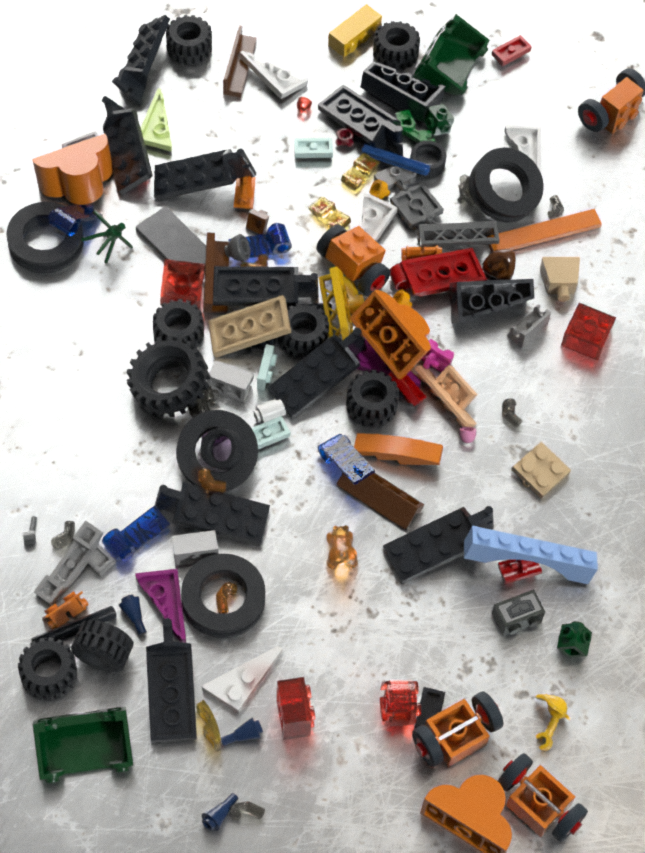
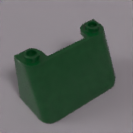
[412,14,490,97]
[32,706,133,783]

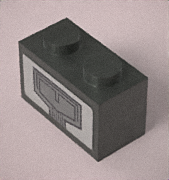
[492,589,545,636]

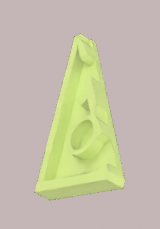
[141,88,172,151]

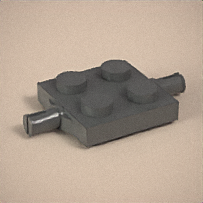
[390,179,444,229]

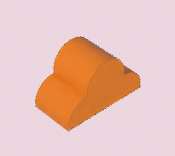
[32,133,113,205]
[349,290,431,379]
[420,775,512,853]

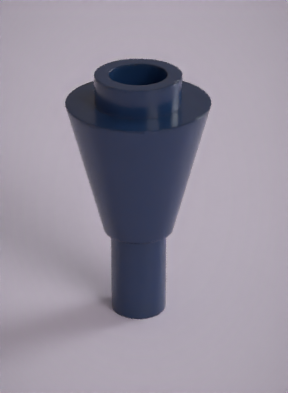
[118,594,147,636]
[221,717,263,746]
[201,793,238,831]

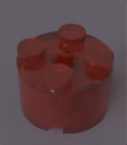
[380,679,421,726]

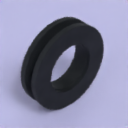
[469,147,544,222]
[6,201,84,273]
[176,410,258,492]
[181,554,266,639]

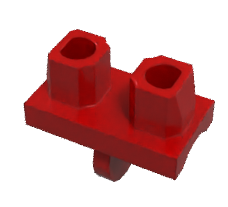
[498,559,542,584]

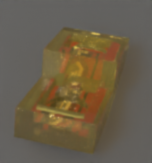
[341,153,380,190]
[308,196,351,228]
[196,699,221,752]

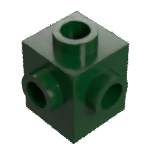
[423,104,455,136]
[557,621,592,658]

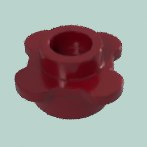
[335,128,355,147]

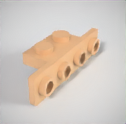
[415,365,478,427]

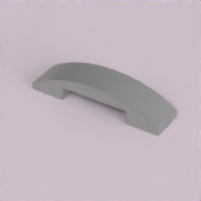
[34,520,103,605]

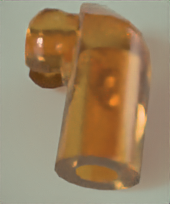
[240,255,269,267]
[198,468,226,492]
[216,582,237,614]

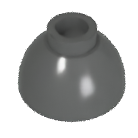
[224,234,250,261]

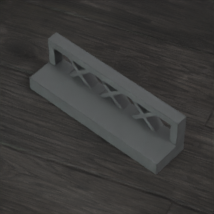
[417,221,500,247]

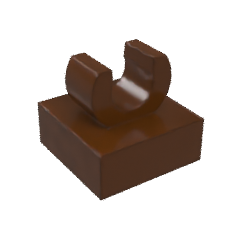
[245,209,269,235]

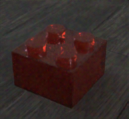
[160,259,205,310]
[561,302,617,361]
[276,677,315,740]

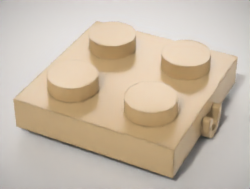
[511,442,571,499]

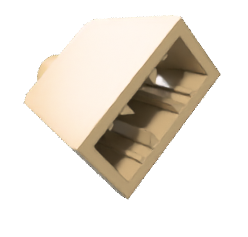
[540,257,580,302]

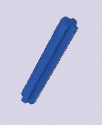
[362,144,430,176]

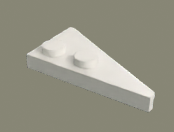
[239,51,309,99]
[504,124,541,172]
[361,192,397,242]
[202,646,283,713]

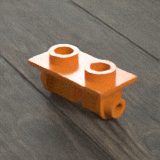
[234,176,256,209]
[401,245,442,261]
[42,591,89,630]

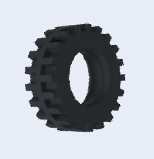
[126,336,210,418]

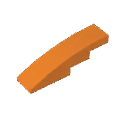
[354,433,443,465]

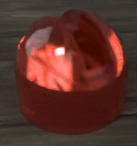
[296,97,313,113]

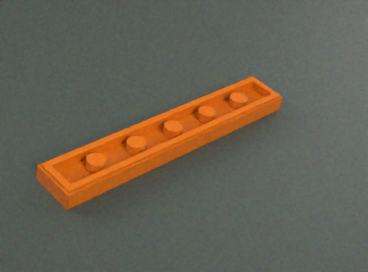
[487,208,602,252]

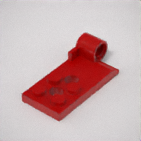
[389,248,487,297]

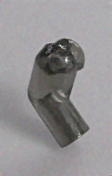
[547,195,564,220]
[502,398,523,428]
[51,521,75,548]
[229,801,265,820]

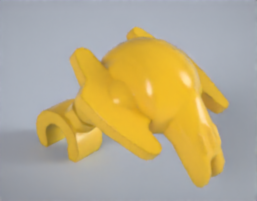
[535,694,571,751]

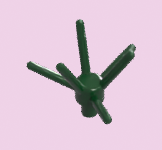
[81,210,133,264]

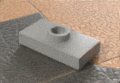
[374,165,416,190]

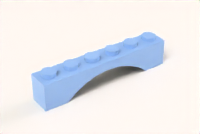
[464,526,598,584]

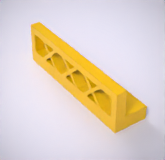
[318,267,353,340]

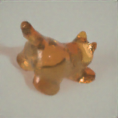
[326,525,358,569]

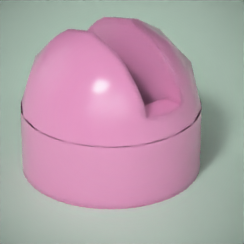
[459,427,476,443]

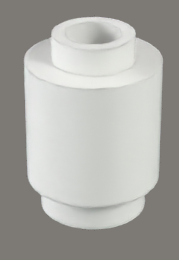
[253,399,286,424]

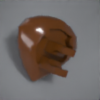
[482,249,516,280]

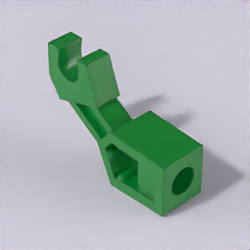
[395,110,436,143]

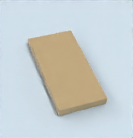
[208,295,291,358]

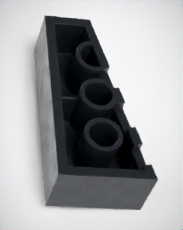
[360,61,446,123]
[450,279,535,324]

